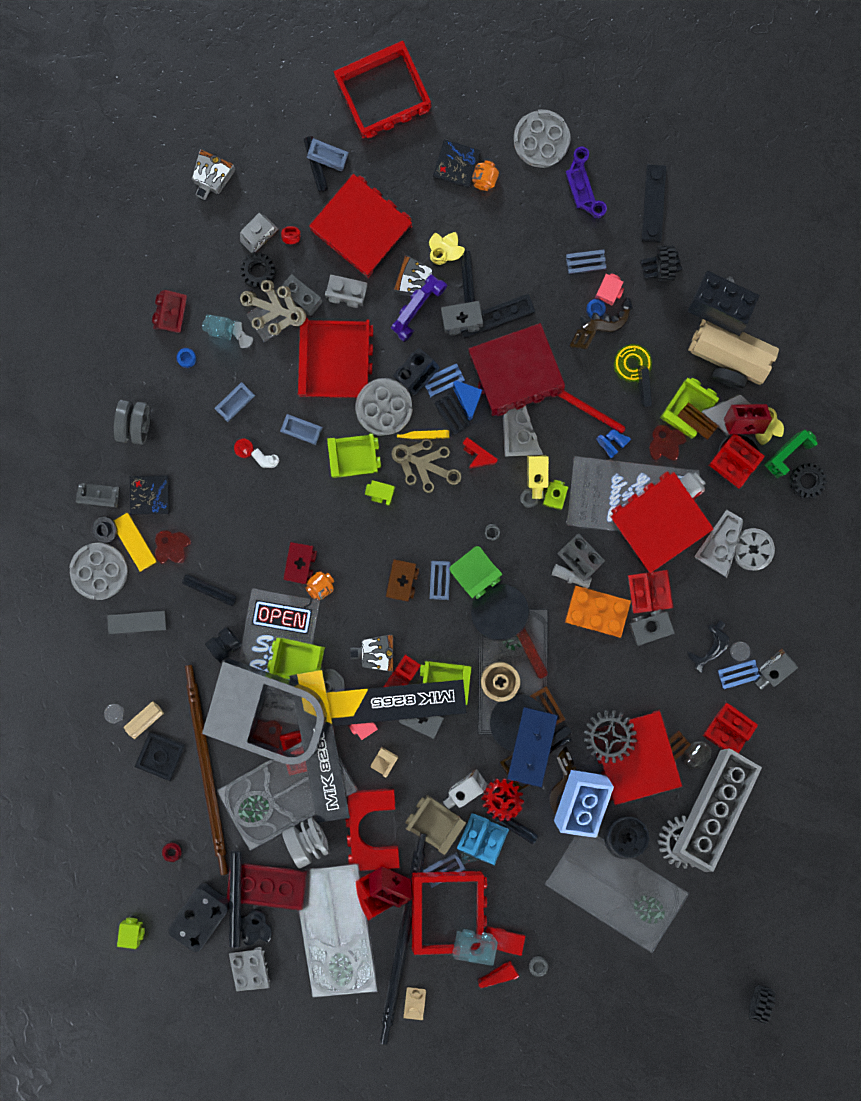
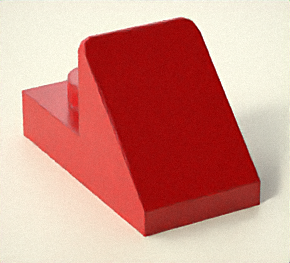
[462,437,498,469]

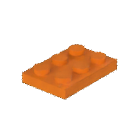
[565,585,631,638]

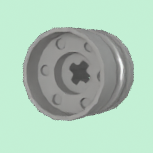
[282,817,330,868]

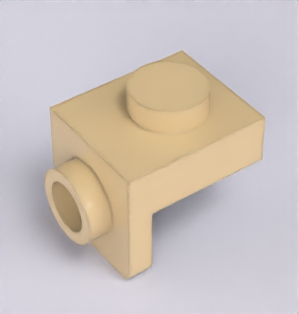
[404,987,426,1020]

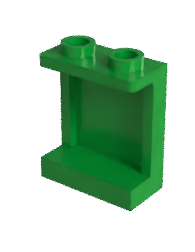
[764,430,818,478]

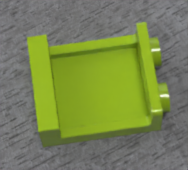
[660,378,719,439]
[327,433,381,478]
[267,637,325,679]
[420,661,471,705]

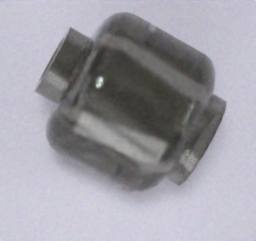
[683,741,712,770]

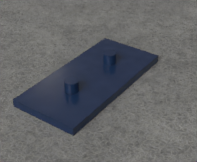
[507,708,558,788]

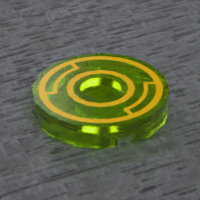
[613,344,652,383]

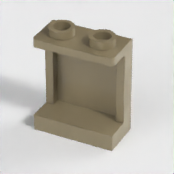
[405,795,466,855]

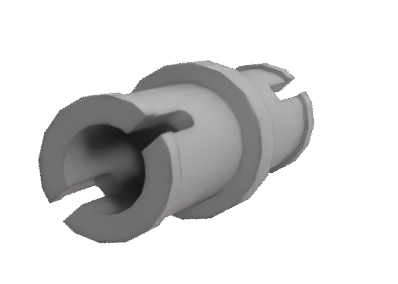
[552,564,592,589]

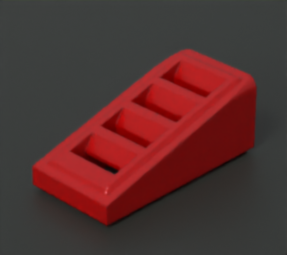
[478,960,519,988]

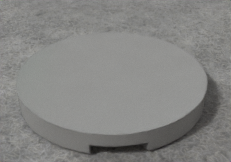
[513,109,571,168]
[355,378,413,436]
[69,543,128,600]

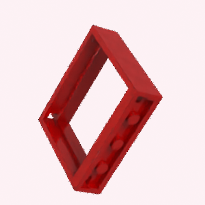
[333,41,431,139]
[412,871,487,955]

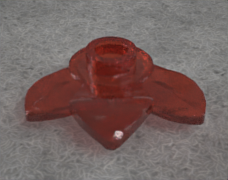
[650,425,686,460]
[155,530,191,564]
[253,720,282,748]

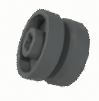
[114,400,150,445]

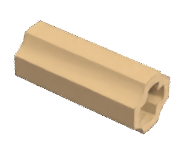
[124,701,164,739]

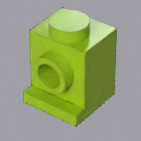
[365,480,395,506]

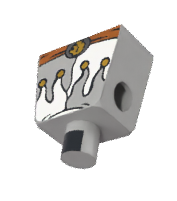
[192,149,236,200]
[240,213,279,253]
[443,769,488,809]

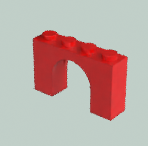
[346,788,400,871]

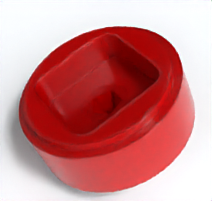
[281,226,301,244]
[234,439,254,458]

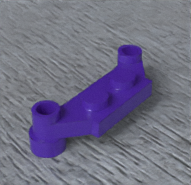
[565,146,607,218]
[391,274,447,342]

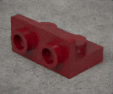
[152,290,187,333]

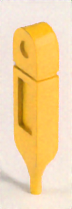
[397,430,450,440]

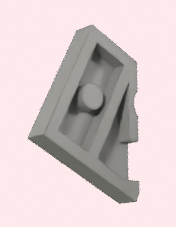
[702,394,750,436]

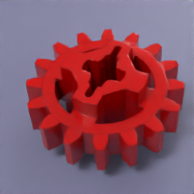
[481,779,524,821]

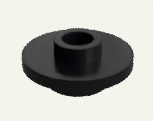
[92,516,117,543]

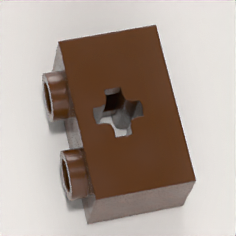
[386,559,419,602]

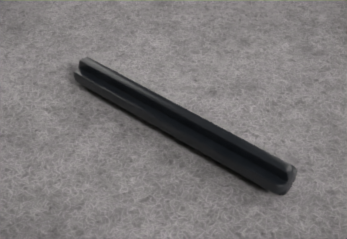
[229,851,242,948]

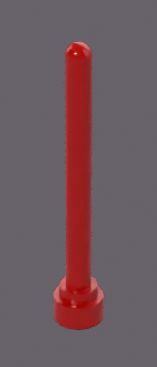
[558,391,625,433]

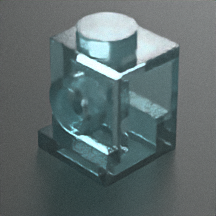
[202,314,234,340]

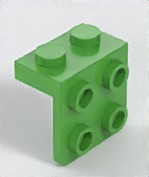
[449,546,502,599]

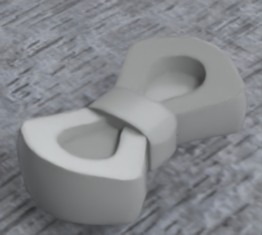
[229,322,253,349]

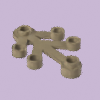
[240,280,306,335]
[392,439,461,493]

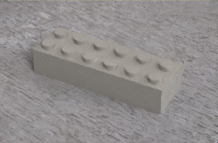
[672,748,762,872]

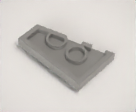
[503,406,543,456]
[694,510,744,578]

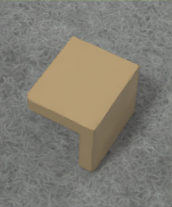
[371,747,398,778]

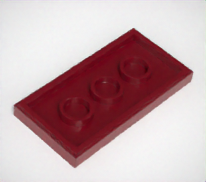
[227,863,307,911]

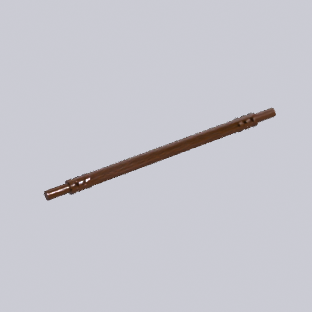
[185,665,228,875]

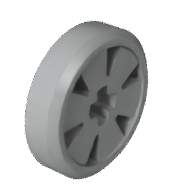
[733,528,775,571]

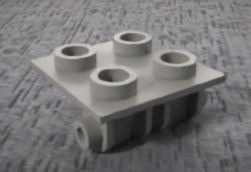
[229,947,270,991]

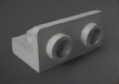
[325,274,368,308]

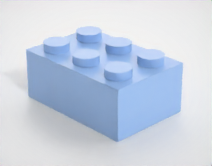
[554,770,614,838]

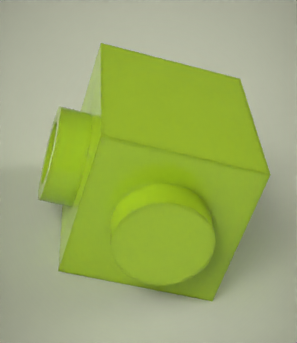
[542,480,568,510]
[117,918,145,949]

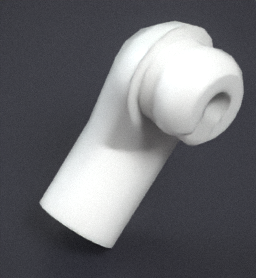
[251,448,279,468]

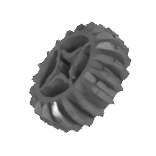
[584,710,637,763]

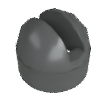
[484,524,500,540]

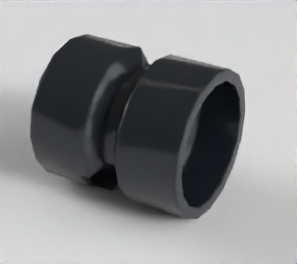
[205,627,242,663]

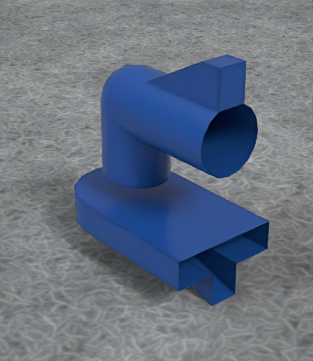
[597,429,631,459]

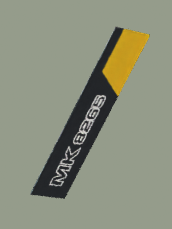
[289,670,350,823]
[326,680,467,726]

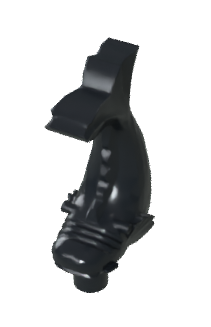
[687,620,730,674]

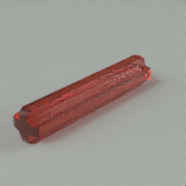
[517,628,548,679]

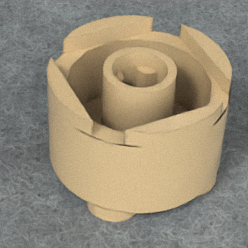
[481,662,520,702]

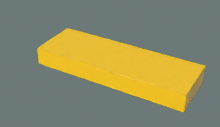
[114,513,157,572]

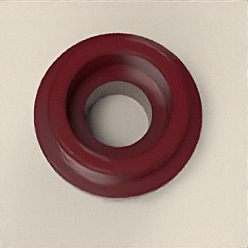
[162,843,182,862]

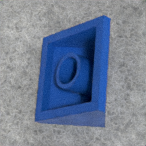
[453,381,482,421]

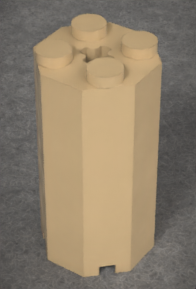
[688,319,779,385]

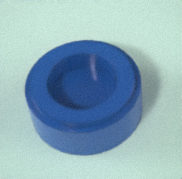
[586,299,606,318]
[176,348,196,368]

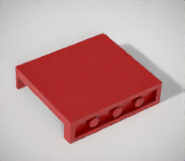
[309,174,412,278]
[298,318,373,398]
[609,471,714,573]
[594,710,682,805]

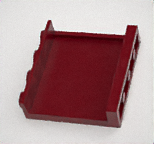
[468,323,565,416]

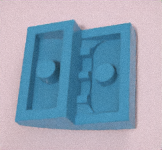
[457,813,509,866]

